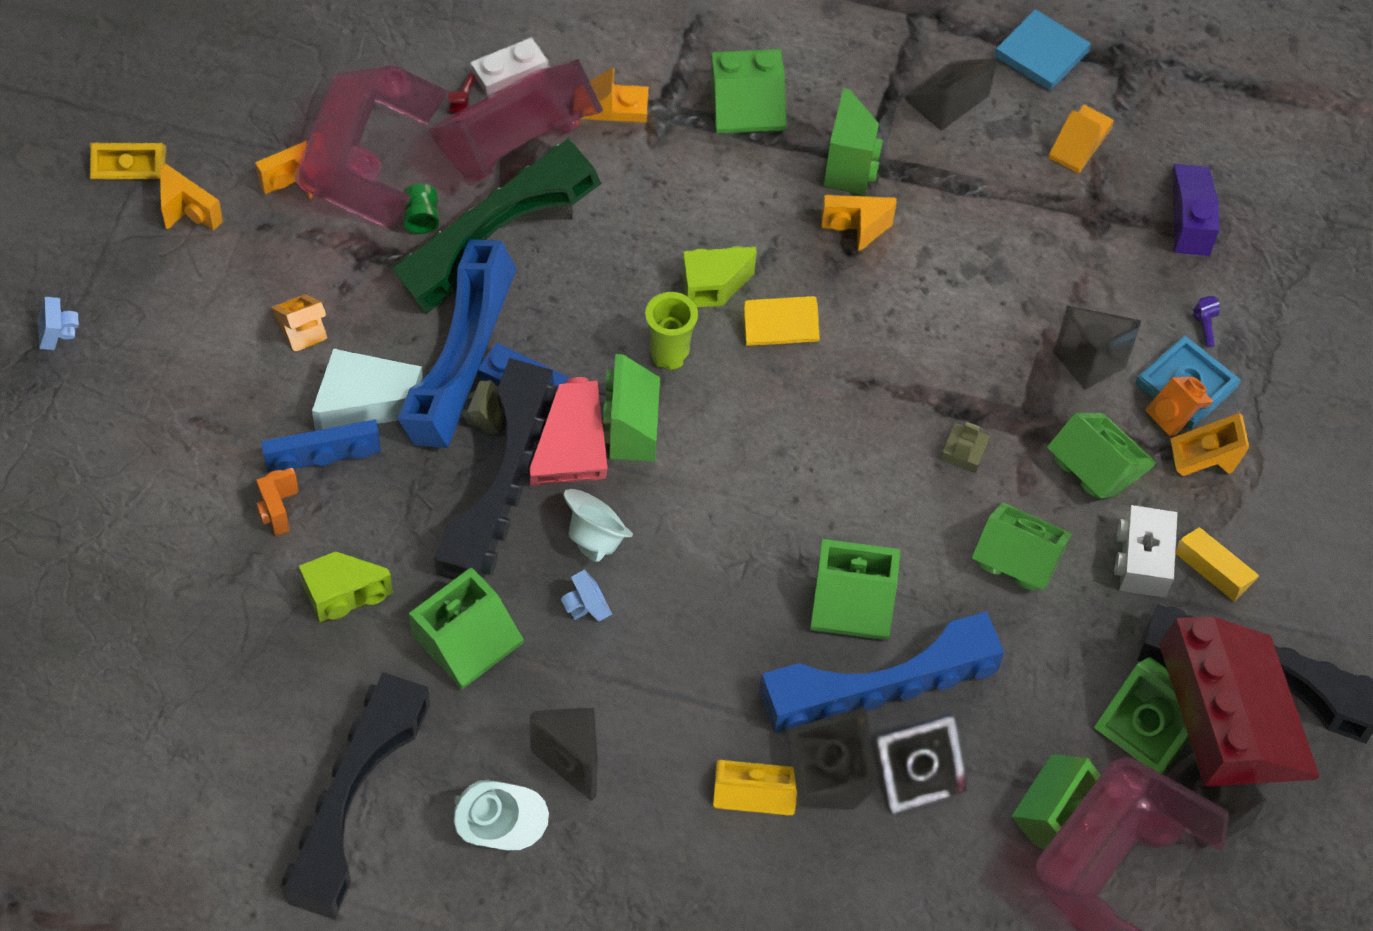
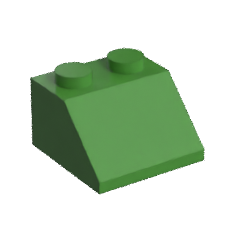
[709,49,786,134]
[824,88,883,195]
[1047,413,1157,498]
[972,502,1073,591]
[1094,657,1190,776]
[1011,754,1128,875]

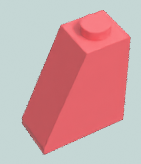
[529,377,608,486]

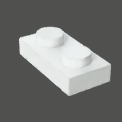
[470,37,548,95]

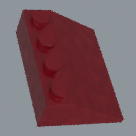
[1159,617,1320,786]

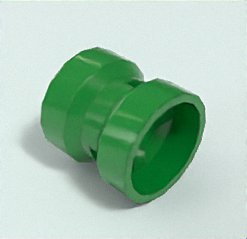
[402,184,439,234]

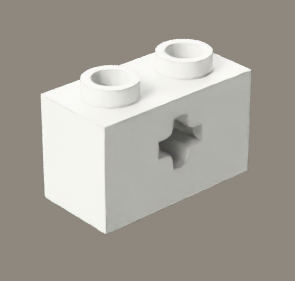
[1114,505,1177,598]

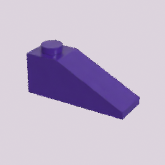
[1173,164,1219,256]

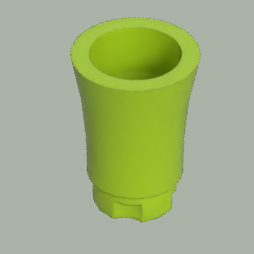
[645,292,698,370]

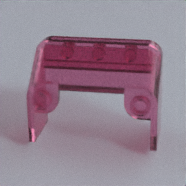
[428,59,603,182]
[295,65,448,229]
[1036,758,1228,931]

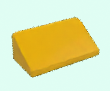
[90,143,166,180]
[742,296,820,346]
[1175,527,1259,602]
[713,760,798,815]

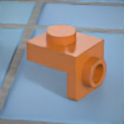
[1145,376,1213,436]
[256,468,299,537]

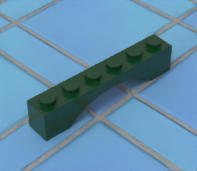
[392,138,601,314]

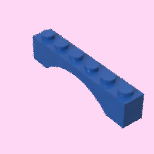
[398,240,517,448]
[759,611,1004,733]

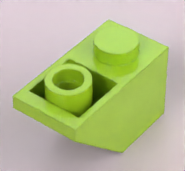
[682,246,757,308]
[299,551,393,623]

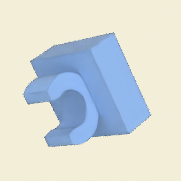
[38,297,79,350]
[561,569,612,622]

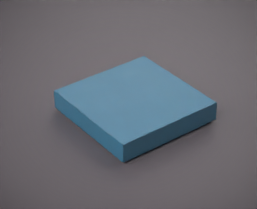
[995,9,1091,91]
[1135,335,1241,430]

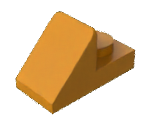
[577,68,648,123]
[1048,105,1114,174]
[255,135,326,199]
[160,163,223,231]
[821,195,896,251]
[271,294,327,351]
[1170,412,1249,476]

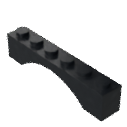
[434,358,558,580]
[1137,604,1373,744]
[282,672,430,920]

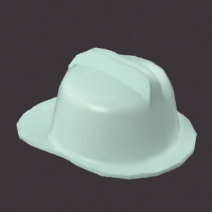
[563,489,633,562]
[454,780,549,850]

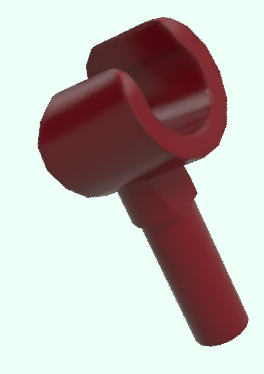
[448,73,476,113]

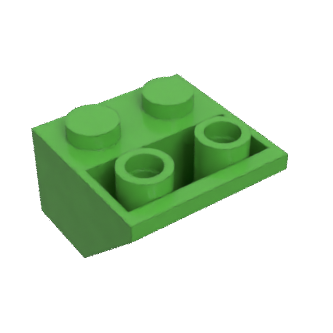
[603,354,660,462]
[810,539,901,641]
[409,567,524,689]

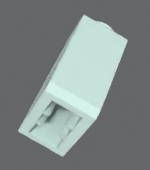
[312,349,423,431]

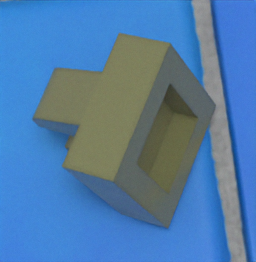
[461,380,504,434]
[941,421,990,473]

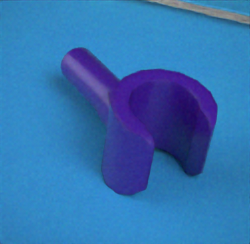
[1193,296,1220,348]

